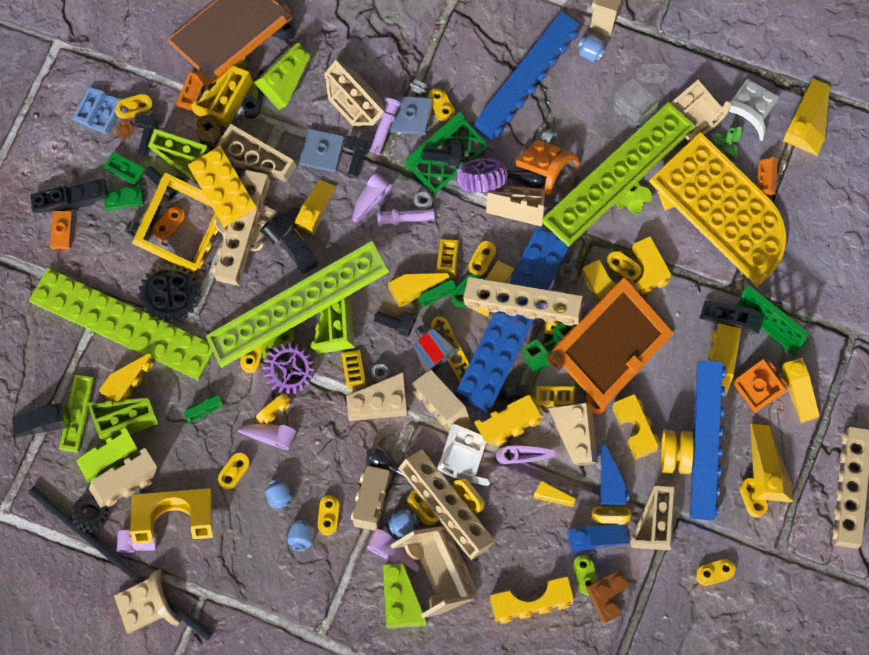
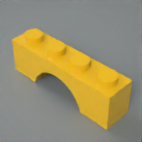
[490,577,574,624]

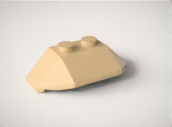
[324,60,385,126]

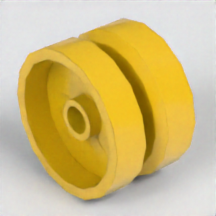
[661,430,694,474]

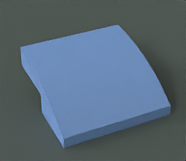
[72,87,122,134]

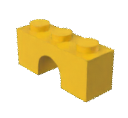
[612,394,660,460]

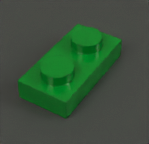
[103,152,146,186]
[104,185,143,211]
[418,280,456,309]
[183,395,224,424]

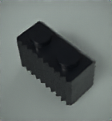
[281,229,318,274]

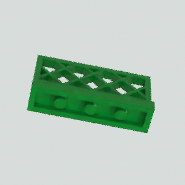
[404,112,489,195]
[735,284,810,356]

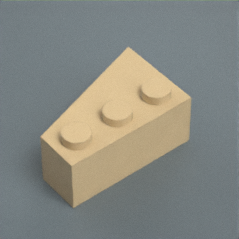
[486,185,545,226]
[346,373,407,421]
[548,403,598,466]
[89,448,157,508]
[351,466,390,531]
[630,486,675,550]

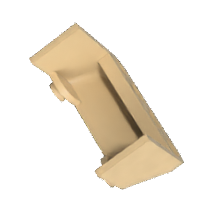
[391,526,478,618]

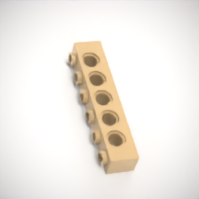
[212,170,271,286]
[463,277,583,326]
[832,427,869,549]
[398,450,495,560]

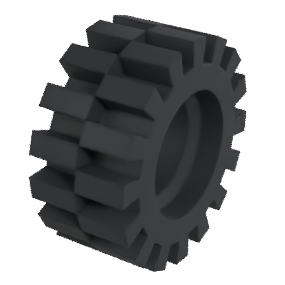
[72,494,109,533]

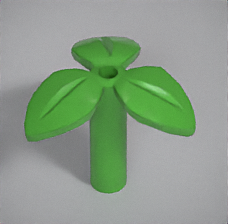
[711,127,742,156]

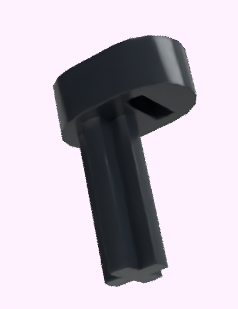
[132,114,160,156]
[344,136,371,178]
[421,140,461,167]
[144,166,186,200]
[125,205,162,241]
[373,310,418,337]
[501,385,529,401]

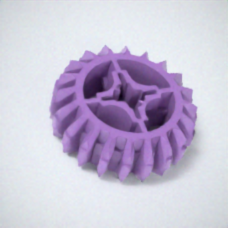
[457,157,508,193]
[262,342,315,395]

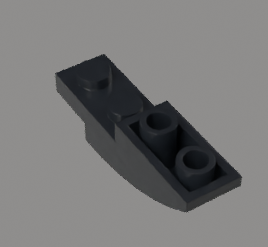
[30,178,108,213]

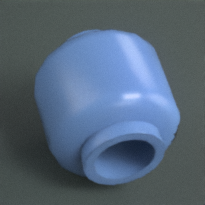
[578,34,606,62]
[265,479,293,510]
[389,509,419,537]
[287,520,315,551]

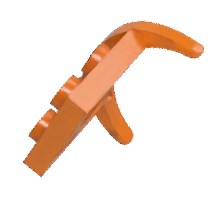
[516,139,580,195]

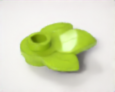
[615,182,652,215]

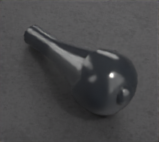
[507,170,547,189]
[366,446,407,480]

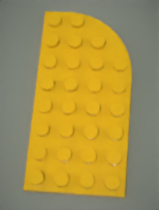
[649,132,786,287]

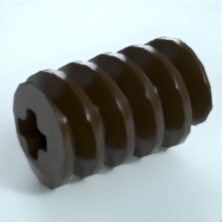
[196,115,223,150]

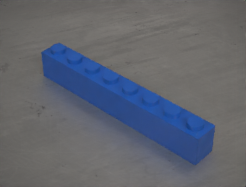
[475,12,579,141]
[689,361,726,520]

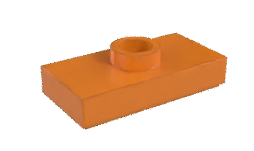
[176,71,205,111]
[757,157,778,196]
[50,211,73,249]

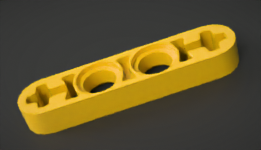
[431,316,469,383]

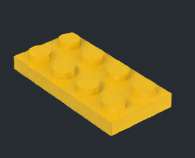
[188,146,257,227]

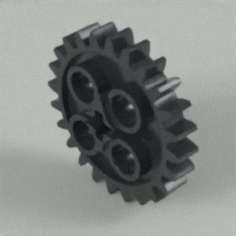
[138,263,201,323]

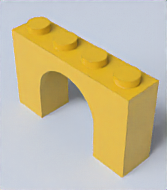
[581,236,671,302]
[130,488,213,544]

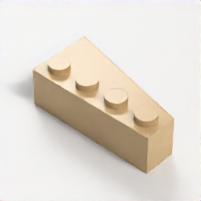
[215,124,297,182]

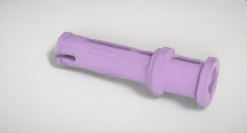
[369,98,401,155]
[377,209,434,227]

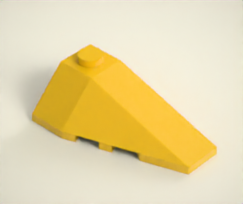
[783,78,830,156]
[750,424,793,502]

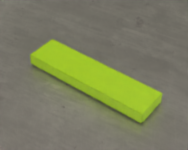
[59,374,95,453]

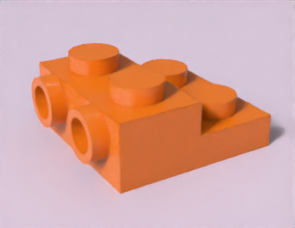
[732,359,788,413]

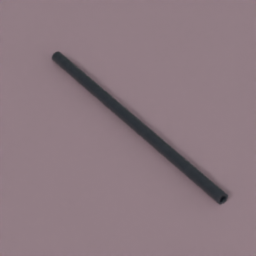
[28,486,213,641]

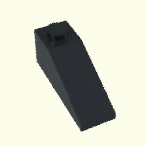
[700,300,764,334]
[12,403,71,438]

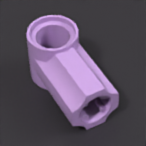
[117,530,157,553]

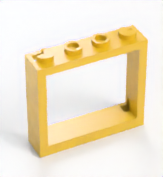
[132,173,219,273]

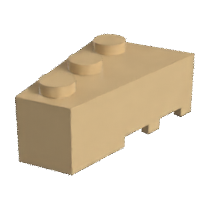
[589,0,623,37]
[412,369,472,433]

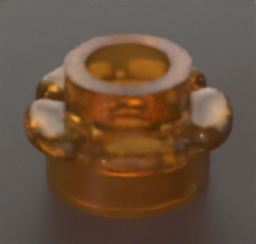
[116,122,133,139]

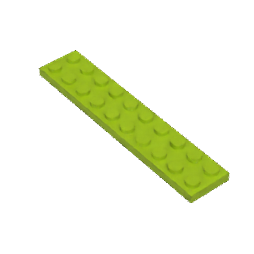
[542,102,696,247]
[206,241,389,368]
[29,268,214,381]

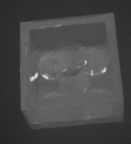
[613,77,658,130]

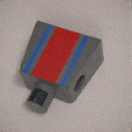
[413,325,460,372]

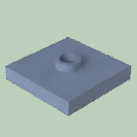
[390,96,433,135]
[299,129,344,173]

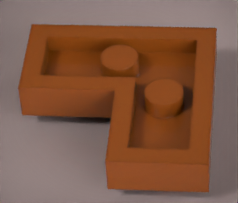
[586,569,629,623]

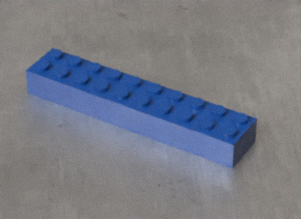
[455,226,569,413]

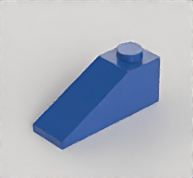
[600,445,629,506]
[567,524,629,554]

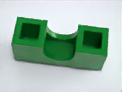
[521,323,575,374]

